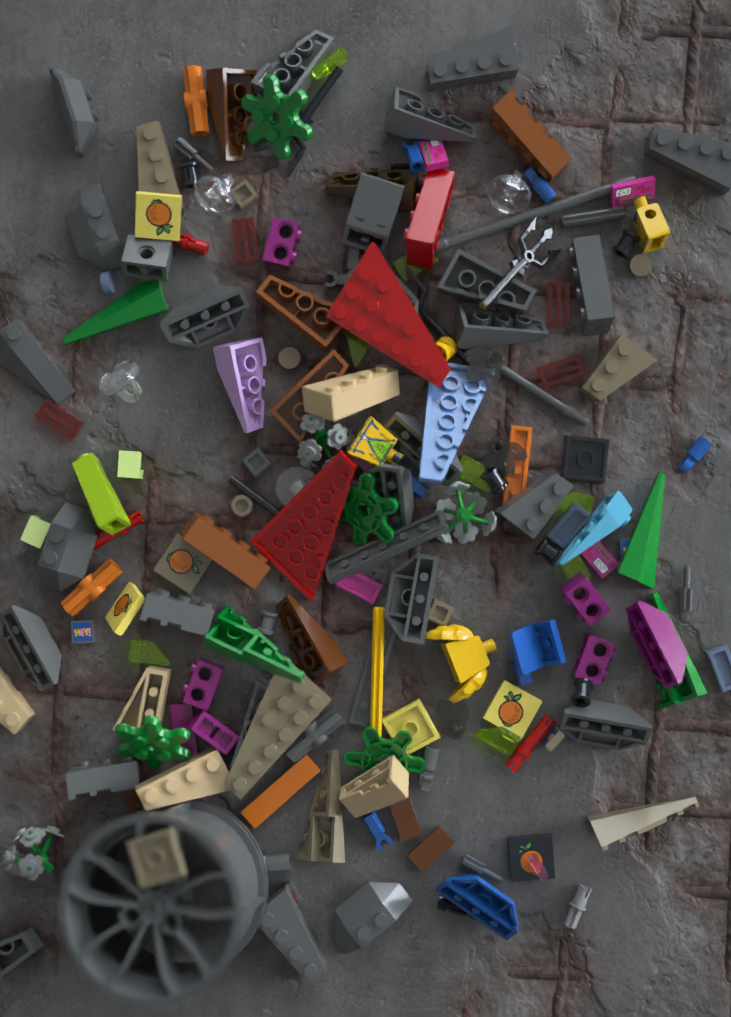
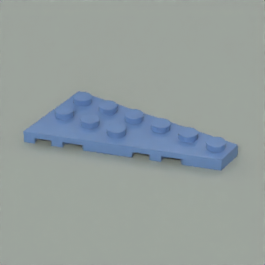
[418,362,496,484]

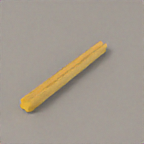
[370,607,385,736]

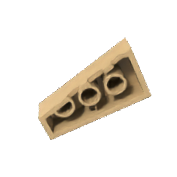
[302,364,400,421]
[0,667,35,735]
[135,746,230,811]

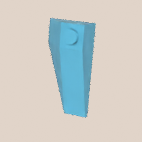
[555,491,633,566]

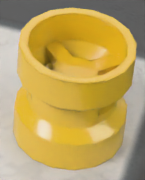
[435,336,457,361]

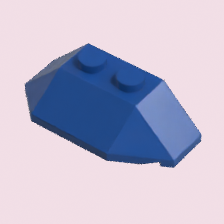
[435,874,519,940]

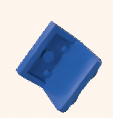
[509,619,567,675]

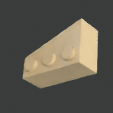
[112,665,172,730]
[339,755,409,818]

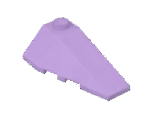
[213,337,266,433]

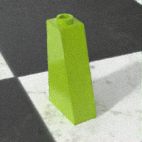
[72,453,132,535]

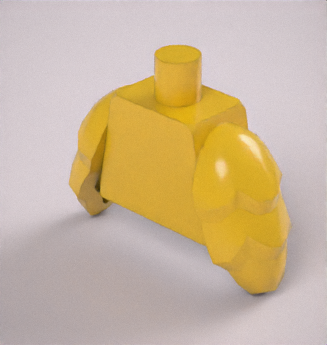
[425,624,497,703]

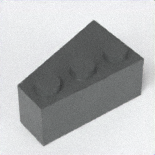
[139,588,217,636]
[65,756,143,800]

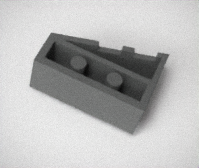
[493,471,573,539]

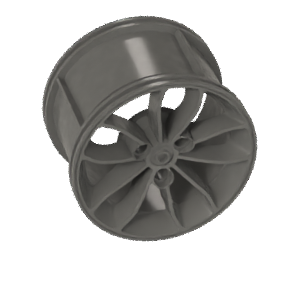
[59,799,268,1006]

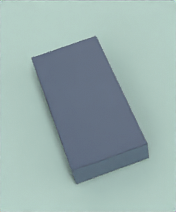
[546,502,592,549]
[705,644,731,693]

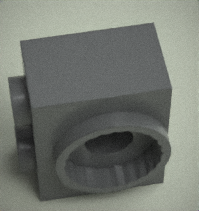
[121,234,173,282]

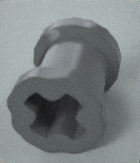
[255,609,278,636]

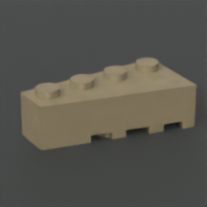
[137,121,186,213]

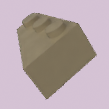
[579,334,657,403]

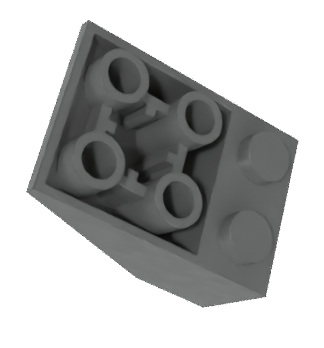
[341,173,405,256]

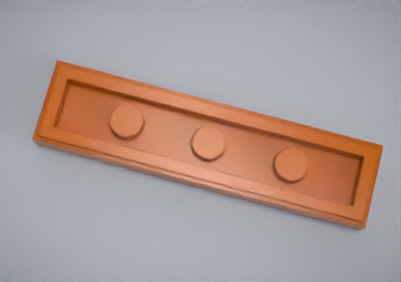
[501,425,533,506]
[240,754,321,828]

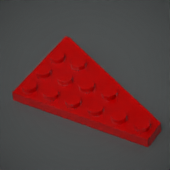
[326,242,451,388]
[250,450,357,601]

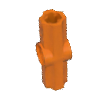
[182,65,210,137]
[61,558,123,616]

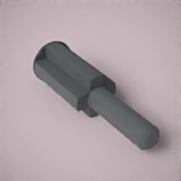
[173,136,213,172]
[679,566,693,612]
[460,853,503,883]

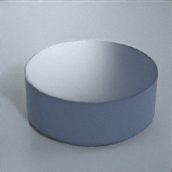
[100,271,116,294]

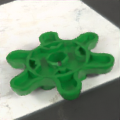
[241,74,313,160]
[339,473,398,546]
[115,716,191,769]
[343,726,426,773]

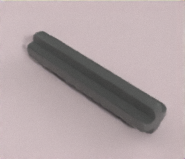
[560,206,626,228]

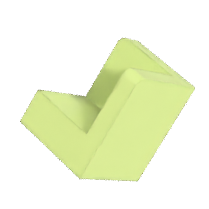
[117,450,144,479]
[20,515,50,549]

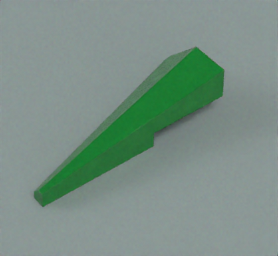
[63,280,169,345]
[615,472,666,589]
[647,592,707,710]
[205,604,305,683]

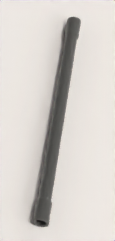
[434,175,636,254]

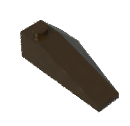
[325,163,419,211]

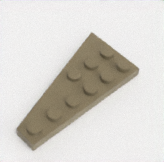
[224,654,331,799]

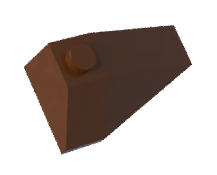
[206,68,258,161]
[276,594,349,685]

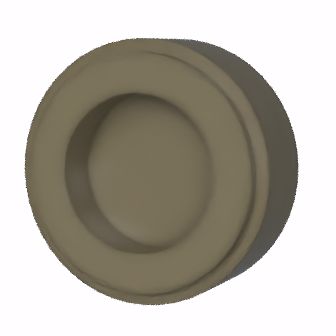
[628,254,652,278]
[278,347,301,370]
[231,495,254,517]

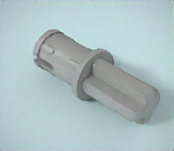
[564,884,592,929]

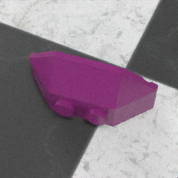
[625,601,688,689]

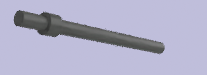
[475,350,589,427]

